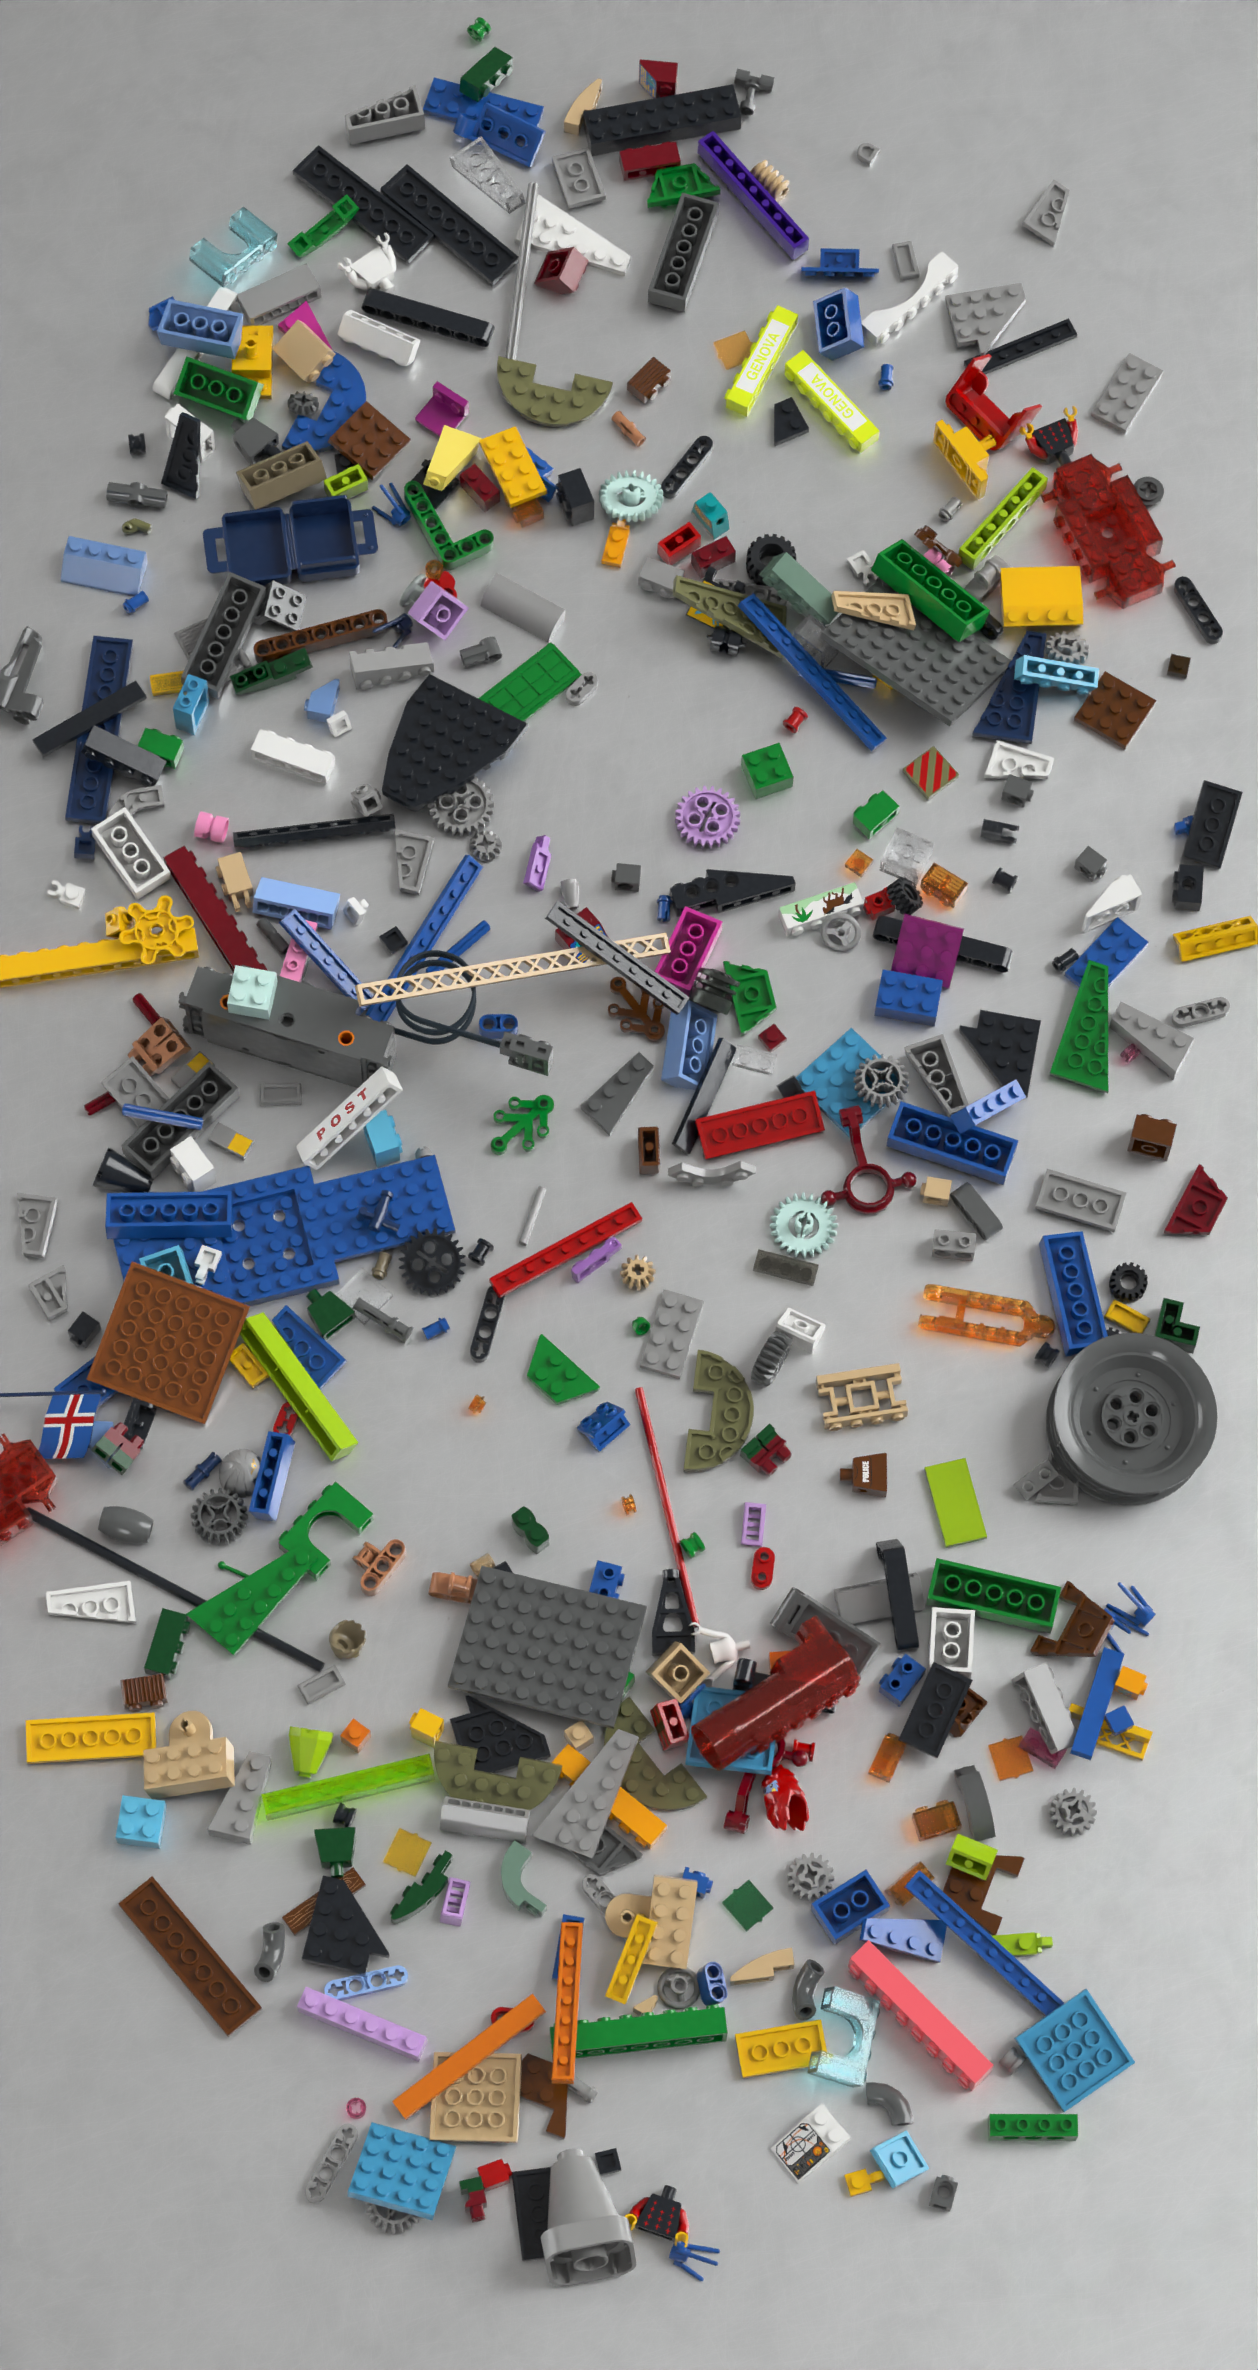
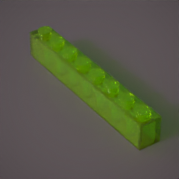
[261,1753,435,1821]

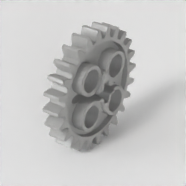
[428,776,494,837]

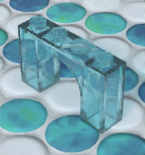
[189,207,278,288]
[807,1986,880,2088]

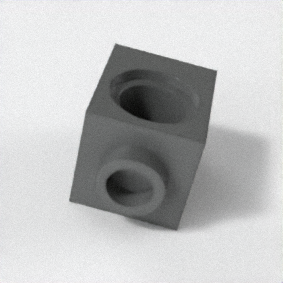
[1001,774,1034,807]
[1074,846,1107,882]
[611,863,641,892]
[929,2175,958,2212]

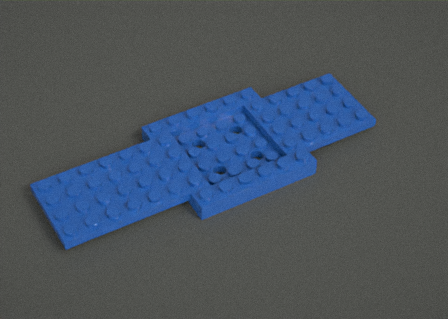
[113,1155,456,1306]

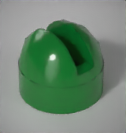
[632,1317,650,1335]

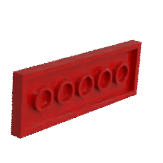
[695,1091,825,1160]

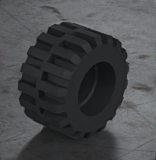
[746,534,796,586]

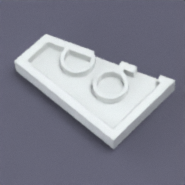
[984,740,1054,779]

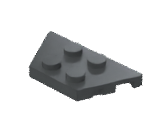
[568,1825,643,1876]

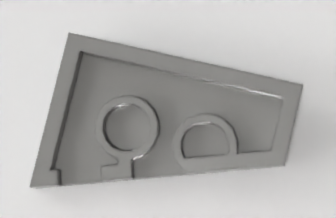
[1022,180,1070,247]
[395,829,434,895]
[17,1193,58,1258]

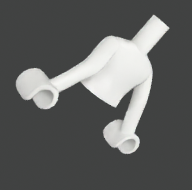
[689,1622,750,1687]

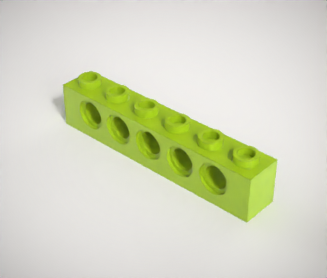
[958,467,1048,570]

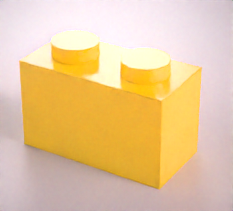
[409,1708,444,1748]

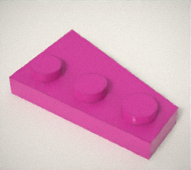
[278,301,333,351]

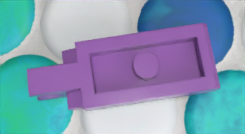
[523,835,552,892]
[571,1236,622,1283]

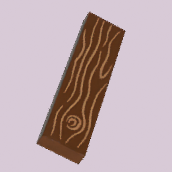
[282,1867,366,1936]

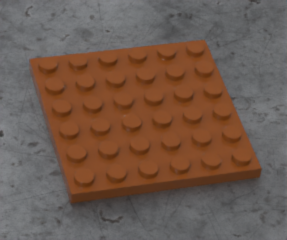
[87,1261,250,1424]

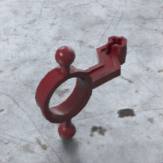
[821,1105,917,1214]
[724,1729,809,1834]

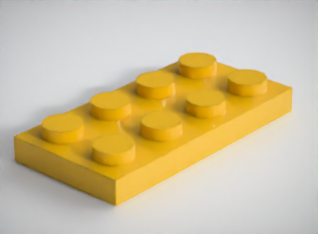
[479,426,547,508]
[735,2019,829,2079]

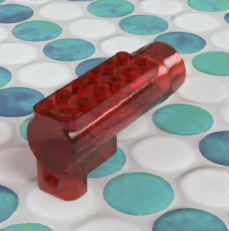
[691,1615,861,1771]

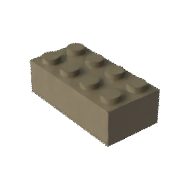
[236,441,327,510]

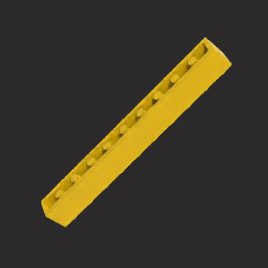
[0,927,199,988]

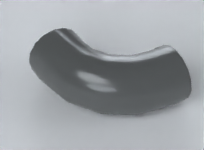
[254,1922,285,1982]
[792,1959,825,2020]
[866,2082,913,2126]

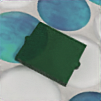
[722,1880,774,1932]

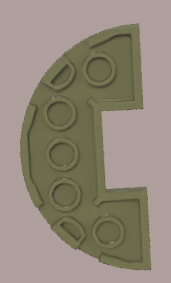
[497,356,613,427]
[684,1350,754,1472]
[604,1697,707,1811]
[434,1741,563,1810]

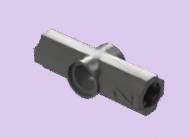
[106,482,168,508]

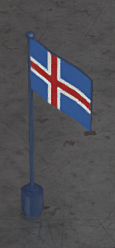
[0,1388,107,1459]

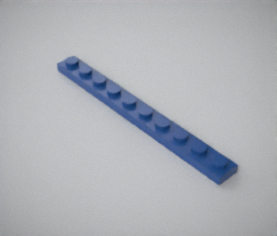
[738,593,887,752]
[365,855,483,1022]
[904,1870,1064,2016]

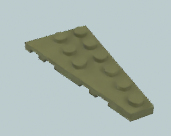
[673,575,787,659]

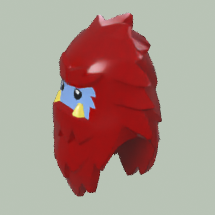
[761,1764,809,1831]

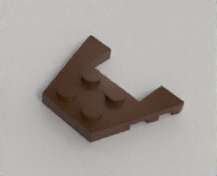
[1030,1581,1115,1657]
[943,1855,1025,1936]
[520,2053,568,2139]

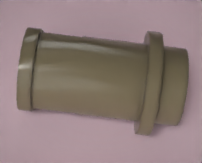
[371,1252,392,1280]

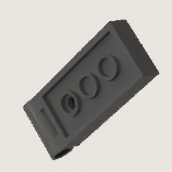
[770,1587,881,1681]

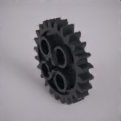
[398,1228,466,1296]

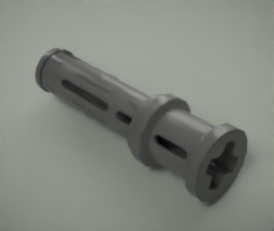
[352,1297,414,1343]

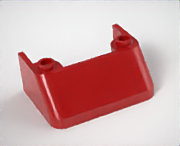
[945,354,1043,451]

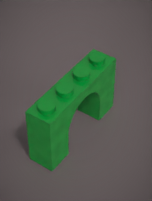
[278,1481,374,1581]

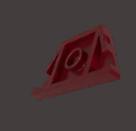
[1164,1164,1228,1235]

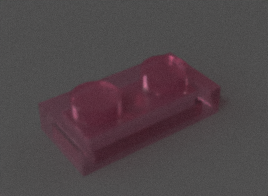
[1018,1727,1067,1769]

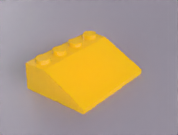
[1000,566,1083,628]

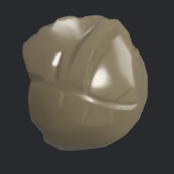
[329,1620,366,1659]

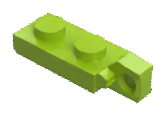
[992,1932,1053,1957]

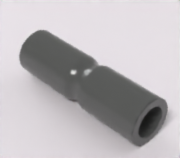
[256,917,289,955]

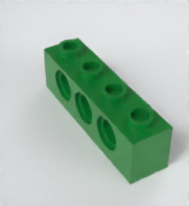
[988,2114,1078,2141]

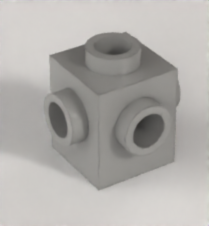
[351,784,383,817]

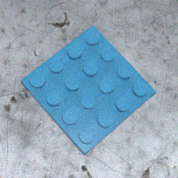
[796,1028,909,1138]
[685,1686,781,1775]
[1014,1989,1135,2112]
[347,2122,456,2221]

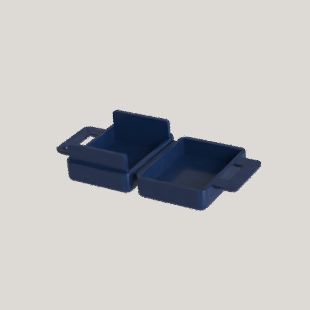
[203,495,378,586]

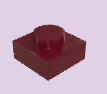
[758,1024,787,1053]

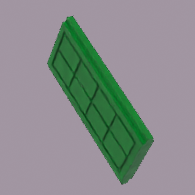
[478,642,582,721]

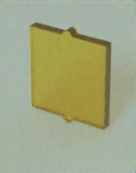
[383,1828,432,1877]

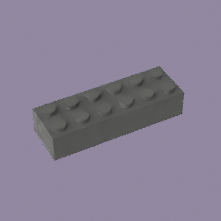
[648,193,719,312]
[181,572,266,699]
[121,1062,240,1181]

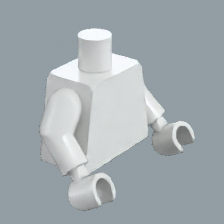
[337,233,396,293]

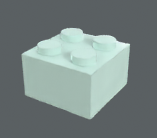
[227,965,278,1020]

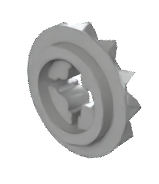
[469,830,502,861]

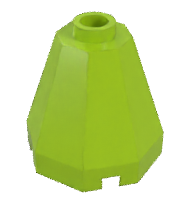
[289,1726,334,1778]

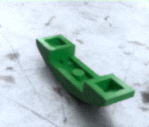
[287,194,359,258]

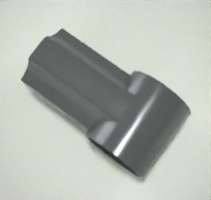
[460,637,502,668]

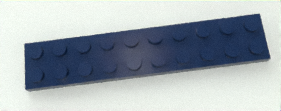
[65,636,133,824]

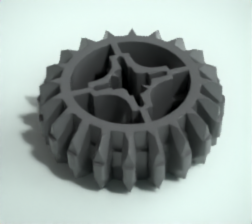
[751,1331,792,1387]
[191,1488,248,1545]

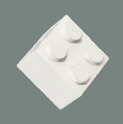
[170,1136,216,1192]

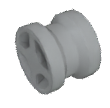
[999,2047,1026,2075]

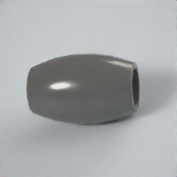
[98,1506,154,1544]

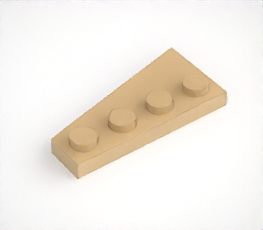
[831,591,916,630]

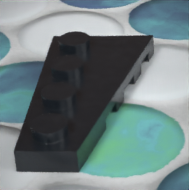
[161,412,201,499]

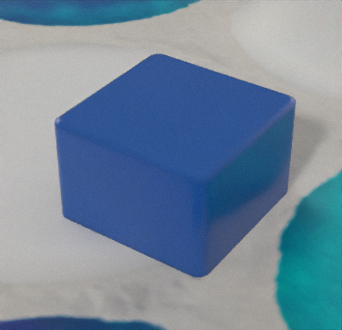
[1104,1706,1134,1736]

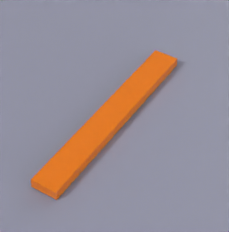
[552,1922,583,2084]
[392,1993,546,2120]

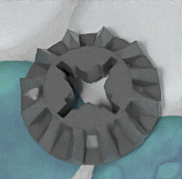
[287,391,319,416]
[1132,477,1164,506]

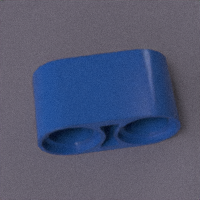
[479,1014,518,1039]
[697,1962,728,2006]

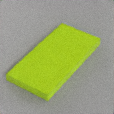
[924,1458,987,1548]

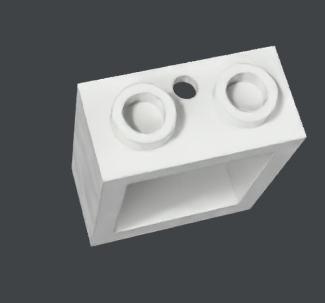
[165,404,216,463]

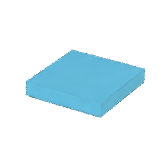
[870,2130,929,2189]

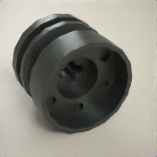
[689,967,740,1015]

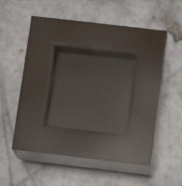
[1167,654,1191,679]

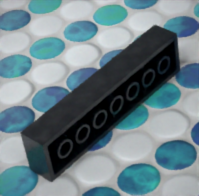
[583,84,742,156]

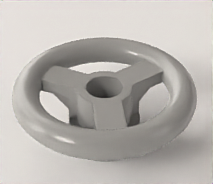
[821,913,861,951]
[657,1967,700,2009]

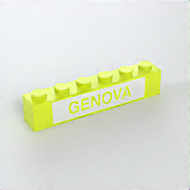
[724,305,798,417]
[784,350,879,453]

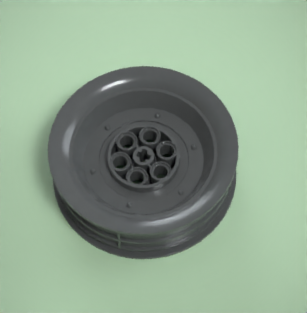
[1045,1333,1218,1505]

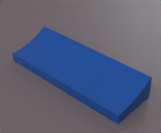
[105,1191,232,1239]
[1039,1231,1108,1357]

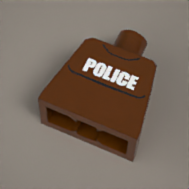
[840,1453,887,1498]

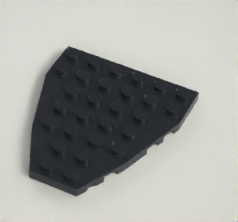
[382,674,529,812]

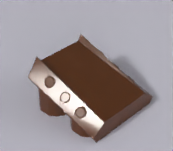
[950,1688,987,1737]

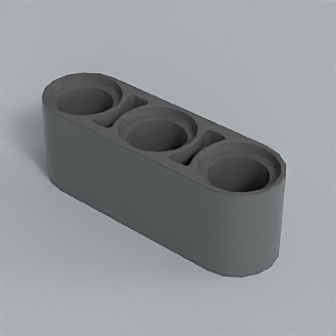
[950,1182,1003,1240]

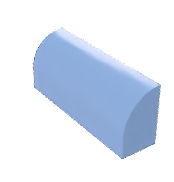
[252,877,340,930]

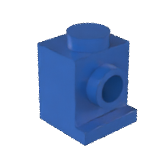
[682,1867,713,1899]

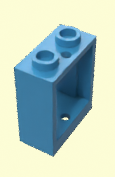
[173,674,210,735]

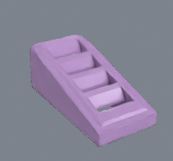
[741,1502,766,1547]
[440,1877,471,1926]

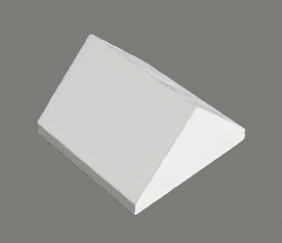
[775,1308,826,1353]

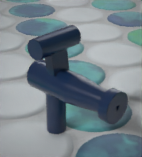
[356,1190,400,1232]

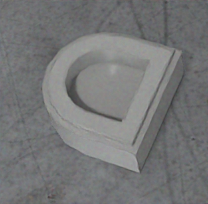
[857,143,880,166]

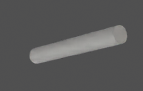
[519,1186,546,1246]

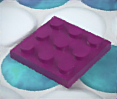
[891,914,964,988]

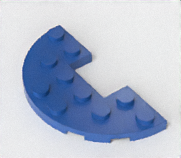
[282,351,366,453]

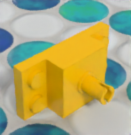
[232,325,274,399]
[933,419,996,500]

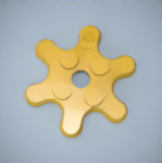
[119,895,194,965]

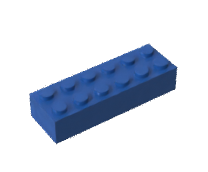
[886,1101,1018,1185]

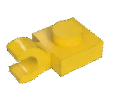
[844,2168,885,2197]

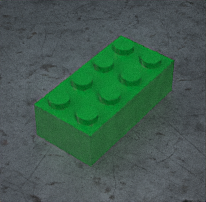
[174,356,264,421]

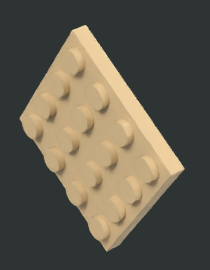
[429,2052,522,2143]

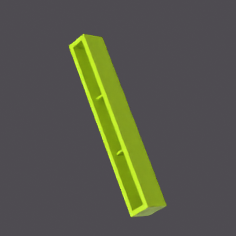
[239,1312,358,1462]

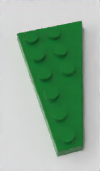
[1050,960,1109,1093]
[186,1544,318,1656]

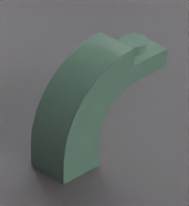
[501,1840,547,1917]

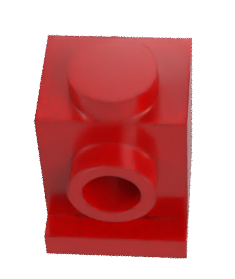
[863,887,895,921]

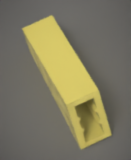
[423,425,482,491]

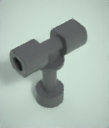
[734,69,775,115]

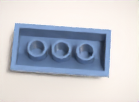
[157,299,244,359]
[61,536,148,597]
[661,1000,718,1090]

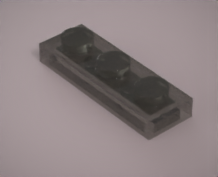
[753,1249,819,1286]

